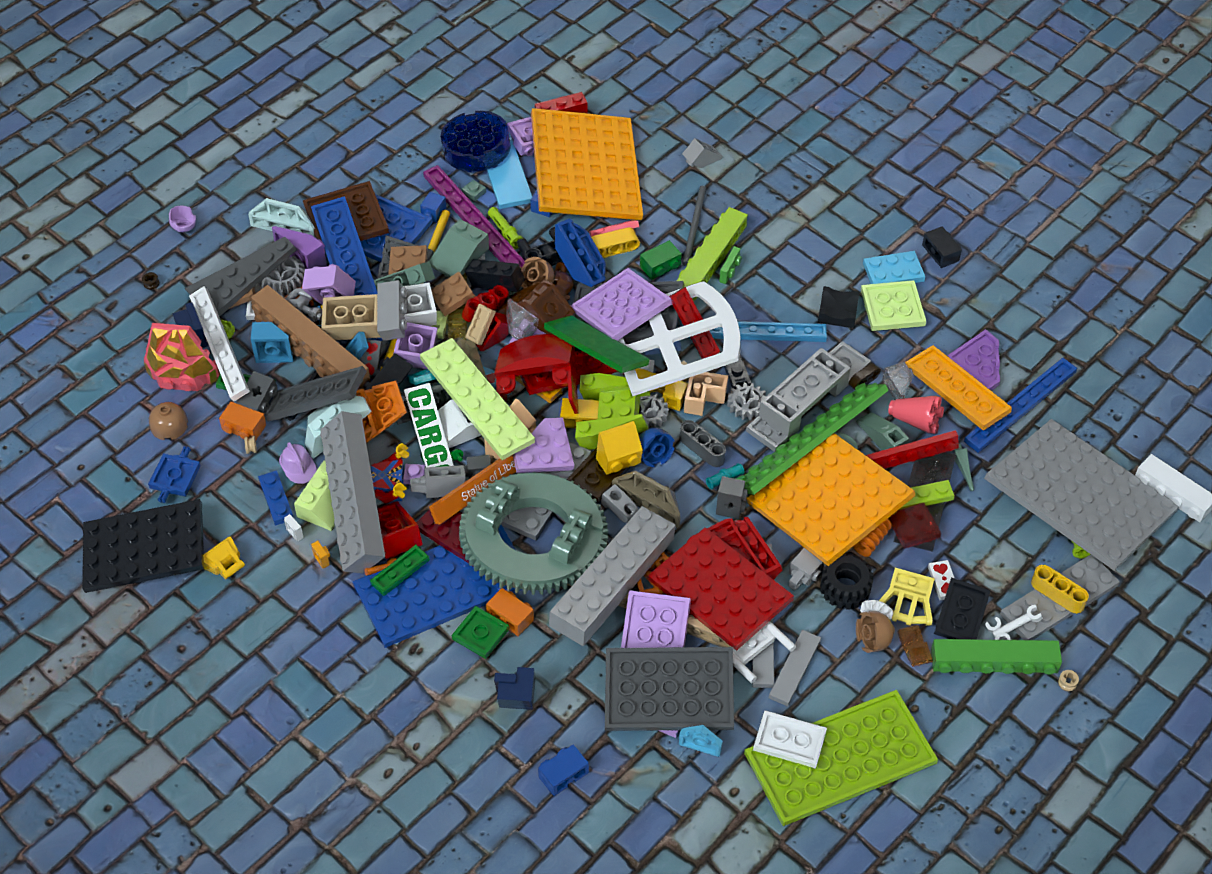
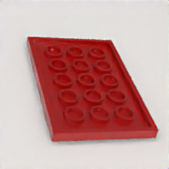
[648,528,794,651]

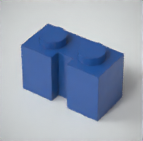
[538,744,589,796]

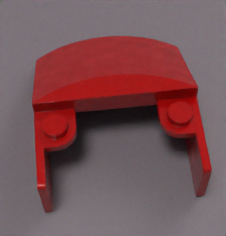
[494,334,579,414]

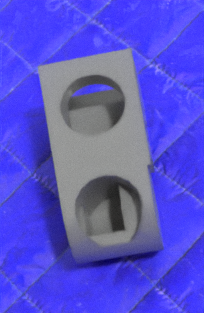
[601,484,638,523]

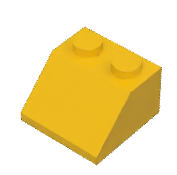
[596,421,643,475]

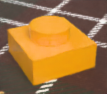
[311,541,330,569]

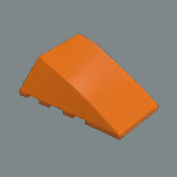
[356,381,407,443]

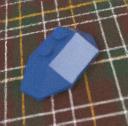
[555,218,606,287]

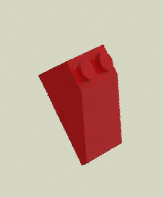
[377,501,423,559]

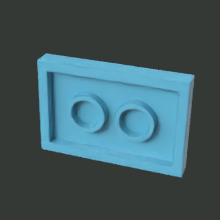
[863,251,925,284]

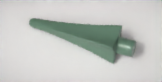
[952,443,974,491]

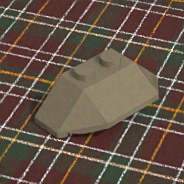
[612,470,680,528]

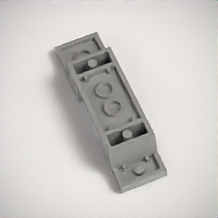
[746,341,871,452]

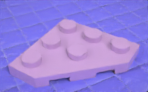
[513,418,574,473]

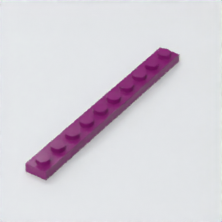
[423,165,525,267]

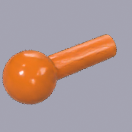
[364,558,398,576]

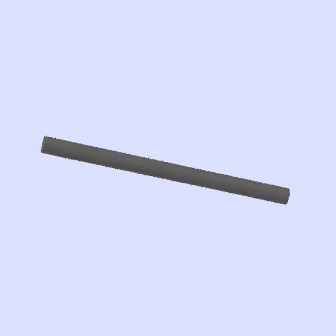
[682,186,706,266]

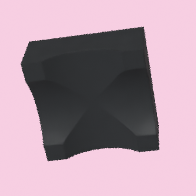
[818,286,859,328]

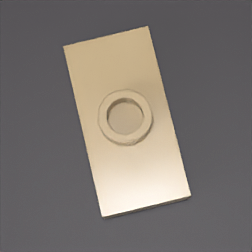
[465,304,496,345]

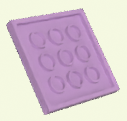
[570,268,672,341]

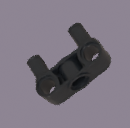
[517,227,563,266]

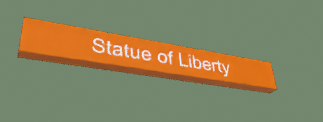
[429,454,516,525]

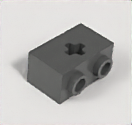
[236,371,277,413]
[716,476,748,519]

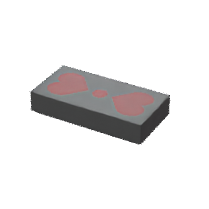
[360,339,382,378]

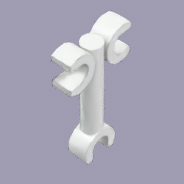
[985,605,1043,640]

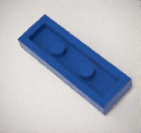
[258,471,294,526]

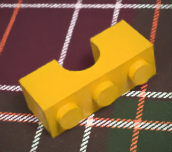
[635,368,688,411]

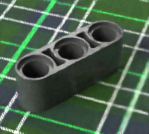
[680,420,726,467]

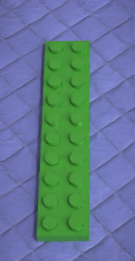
[736,383,889,495]

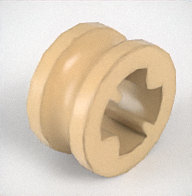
[244,436,257,454]
[1058,670,1079,691]

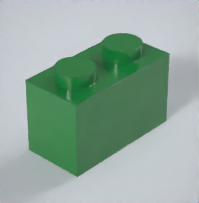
[640,240,682,280]

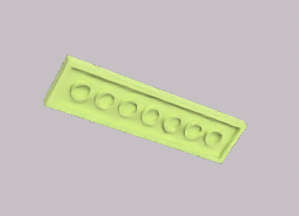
[420,338,535,460]

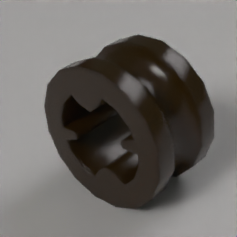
[142,272,160,290]

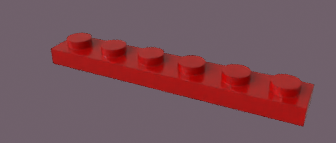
[866,430,959,469]

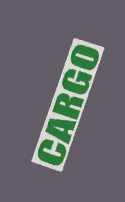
[404,383,454,467]

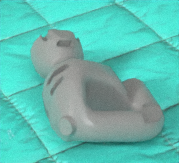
[285,288,322,322]

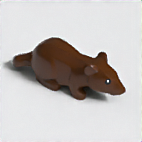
[553,262,574,301]

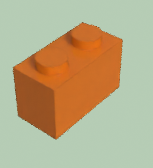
[219,402,266,440]
[486,588,534,637]

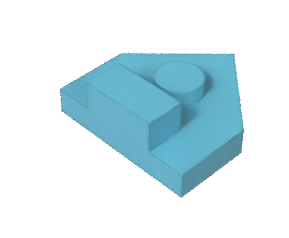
[679,725,723,757]

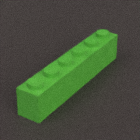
[931,639,1062,674]

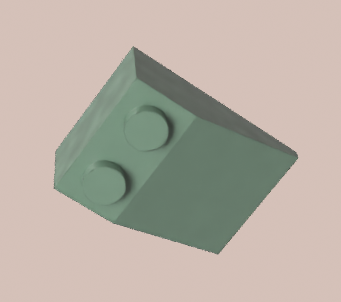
[429,219,489,277]

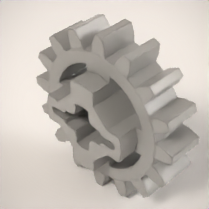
[727,383,766,420]
[639,394,669,429]

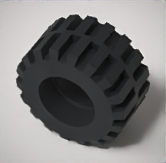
[820,554,874,610]

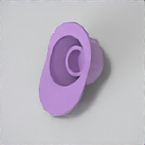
[279,442,317,484]

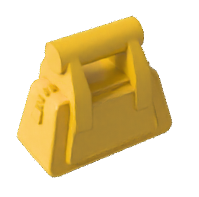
[203,537,245,580]

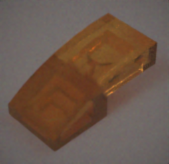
[897,625,933,667]

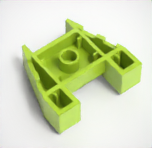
[575,373,650,450]

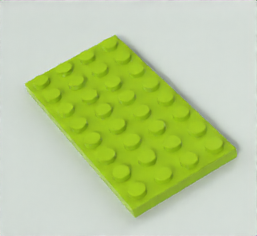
[744,690,938,826]

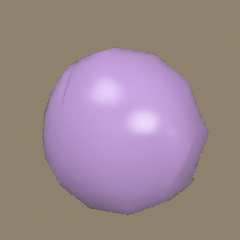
[169,205,196,233]

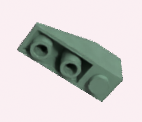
[374,261,435,288]
[856,412,909,450]

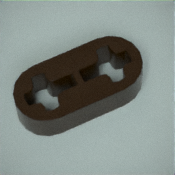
[849,363,881,390]

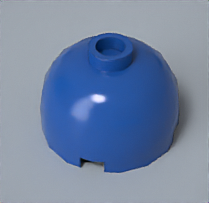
[639,428,674,467]

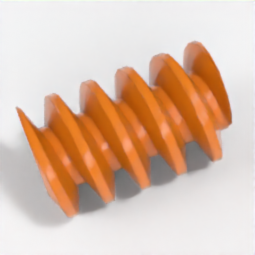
[853,519,892,557]

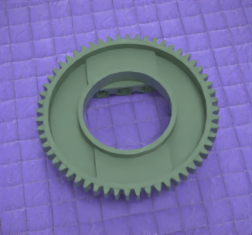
[459,472,608,595]

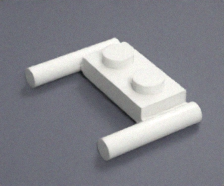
[733,621,796,683]

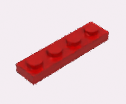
[669,287,720,359]

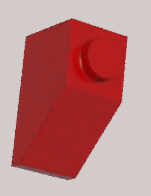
[475,312,515,351]

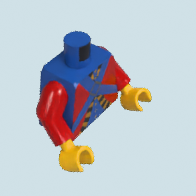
[371,443,409,503]

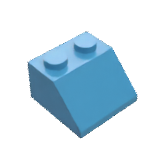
[251,322,293,363]

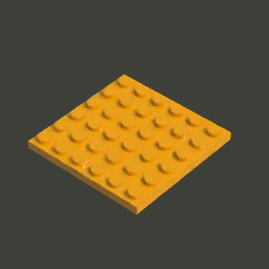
[747,433,915,566]

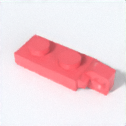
[589,220,639,237]

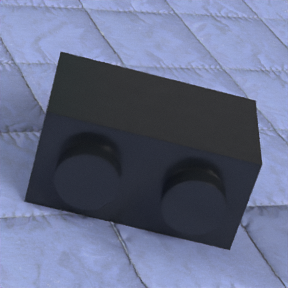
[922,226,962,268]

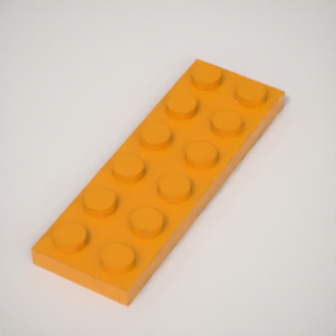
[905,345,1012,431]

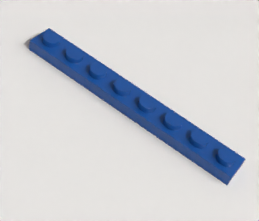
[964,358,1077,453]

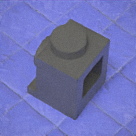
[464,455,491,479]

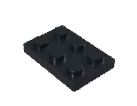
[934,577,991,640]

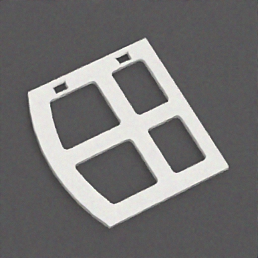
[618,281,741,396]

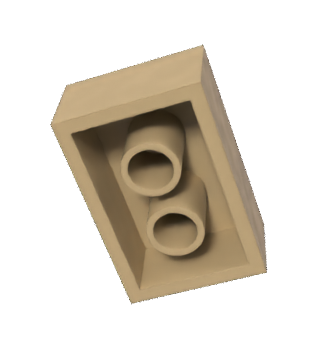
[321,294,380,340]

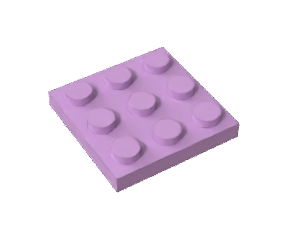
[621,591,691,648]

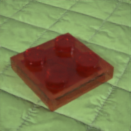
[888,502,941,549]

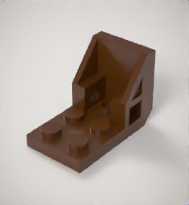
[496,279,575,334]

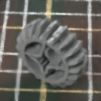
[258,256,305,297]

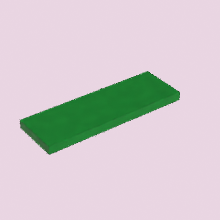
[544,315,650,373]

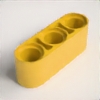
[591,227,640,258]
[1031,565,1089,614]

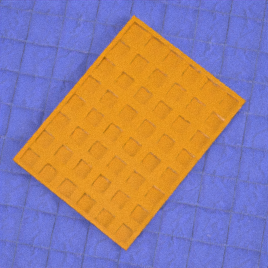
[531,108,643,220]

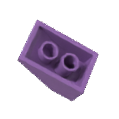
[272,226,327,269]

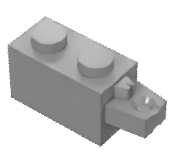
[410,465,465,498]
[788,548,826,591]

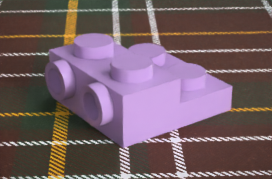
[506,117,534,156]

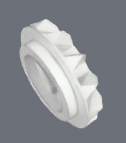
[860,600,893,620]

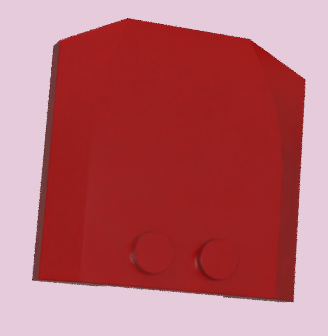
[687,517,782,580]

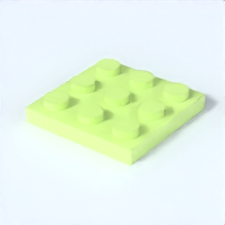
[861,280,926,331]

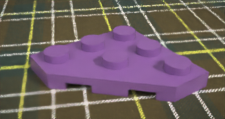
[947,329,1000,391]

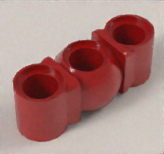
[462,285,509,322]

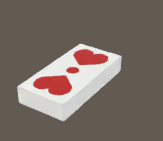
[928,560,954,601]

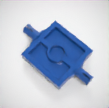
[148,446,201,503]

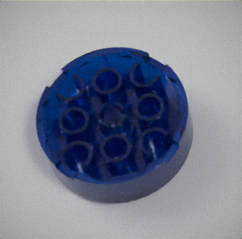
[440,111,511,173]

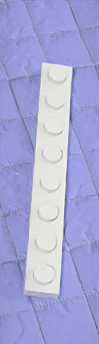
[189,286,250,401]

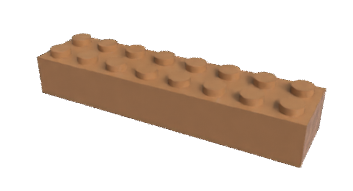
[251,285,371,390]

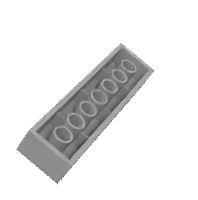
[320,411,385,574]
[549,506,675,646]

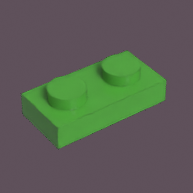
[719,246,742,284]

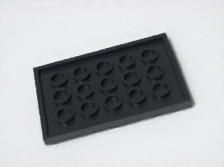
[82,499,204,593]

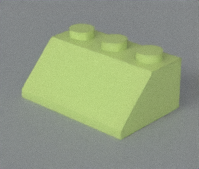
[294,460,335,531]

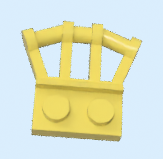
[879,568,935,626]

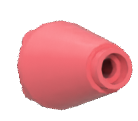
[888,396,944,434]

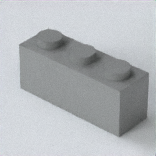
[377,280,407,341]

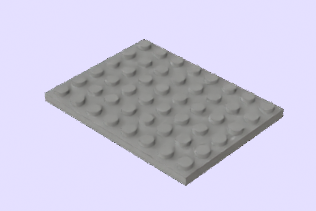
[984,419,1179,571]

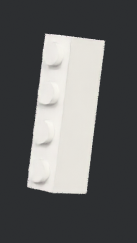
[1135,454,1212,522]

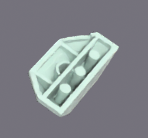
[248,198,316,238]
[305,396,372,459]

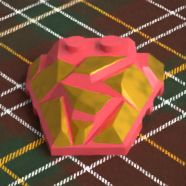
[144,323,220,391]

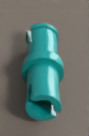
[706,463,745,490]

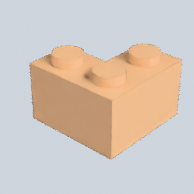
[684,372,728,416]

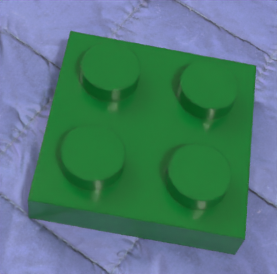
[451,606,509,659]

